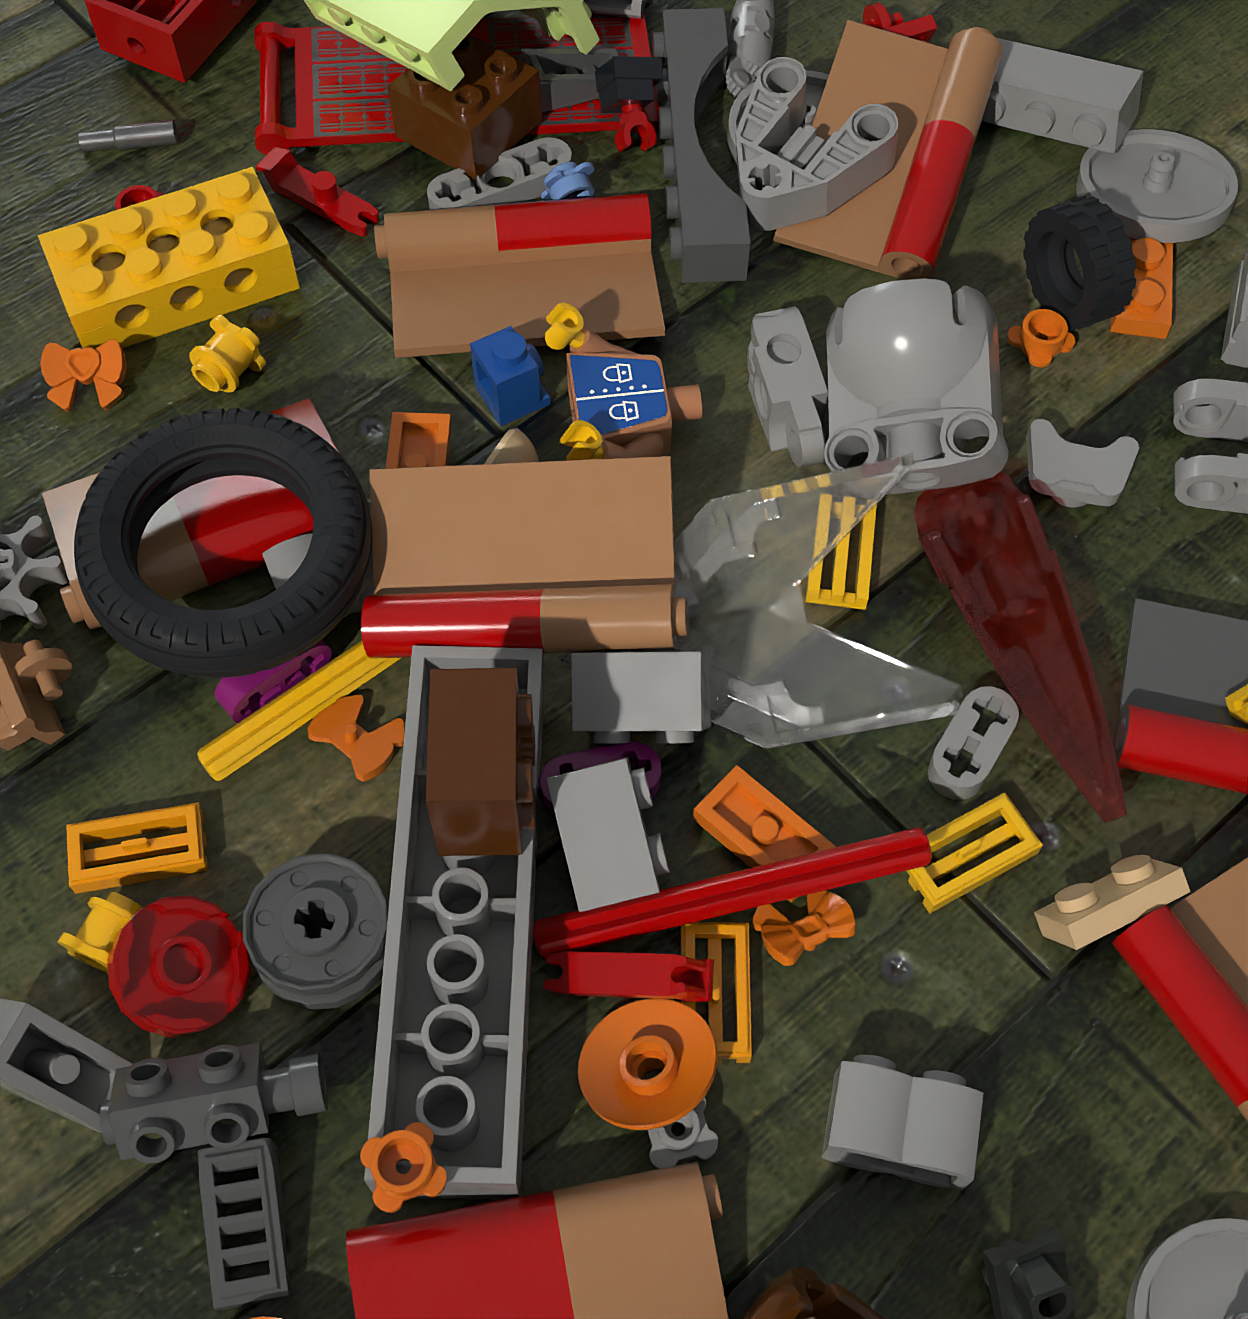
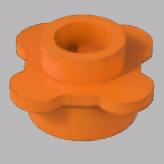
[1007,309,1075,368]
[360,1122,447,1213]

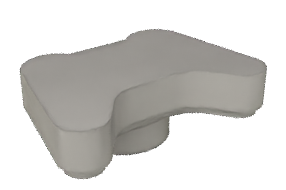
[1026,419,1139,508]

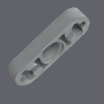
[427,137,572,210]

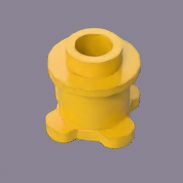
[189,315,266,392]
[57,892,143,974]

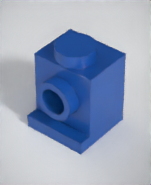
[470,326,551,426]

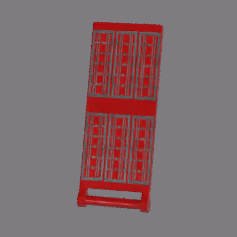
[254,13,659,155]

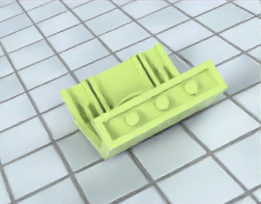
[304,0,600,91]

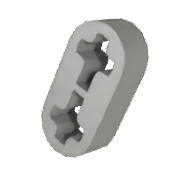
[928,686,1019,800]

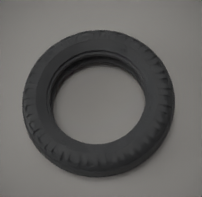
[74,408,372,678]

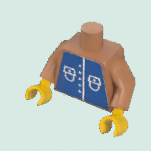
[545,302,702,461]

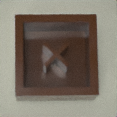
[387,33,542,181]
[426,668,535,856]

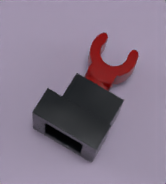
[595,56,664,152]

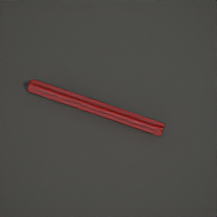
[533,827,932,957]

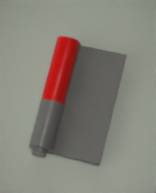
[1112,598,1248,795]

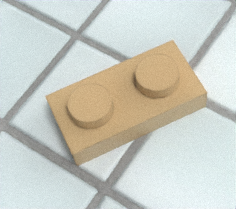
[1034,855,1191,950]

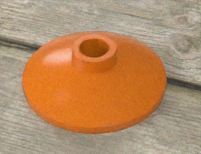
[578,998,718,1130]

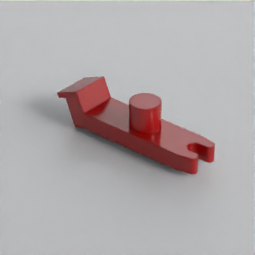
[255,147,380,237]
[543,951,714,1002]

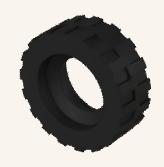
[1023,196,1136,331]

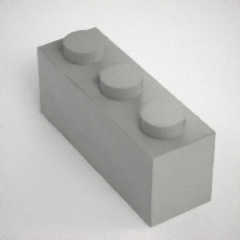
[982,38,1143,154]

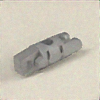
[725,0,775,97]

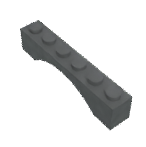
[652,8,750,283]

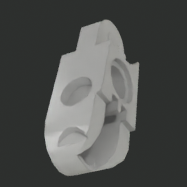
[747,306,828,467]

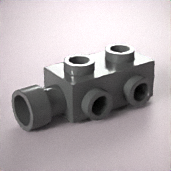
[100,1042,328,1163]

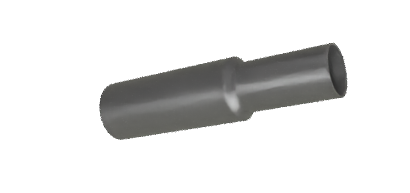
[78,119,178,152]

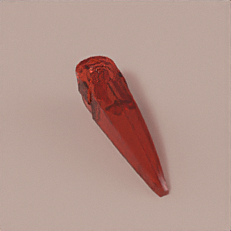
[914,471,1127,824]

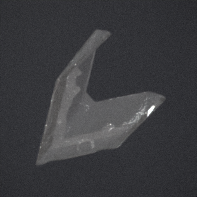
[560,453,964,749]

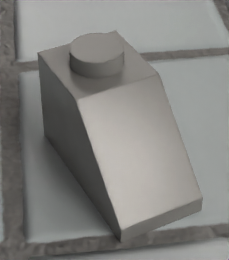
[0,998,133,1133]

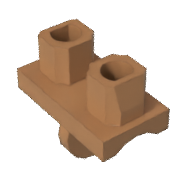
[0,640,72,751]

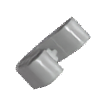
[735,57,898,231]

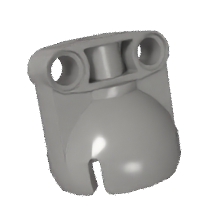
[824,278,1009,495]

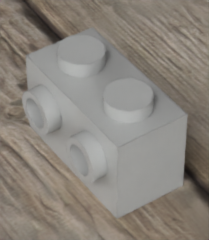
[571,651,711,743]
[546,757,670,912]

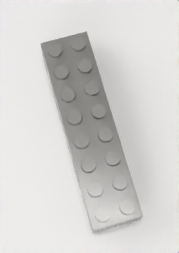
[364,646,545,1200]

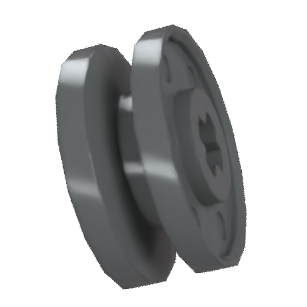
[243,853,388,1010]

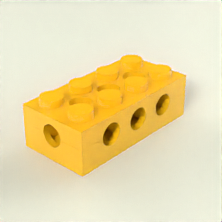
[37,167,300,349]

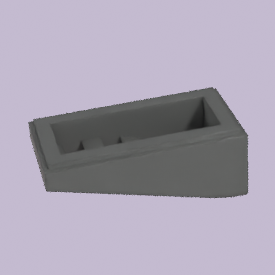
[519,48,619,112]
[198,1138,291,1311]

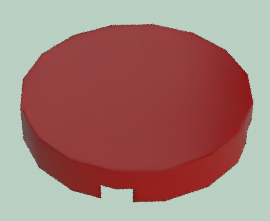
[107,895,251,1038]

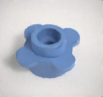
[541,162,595,201]

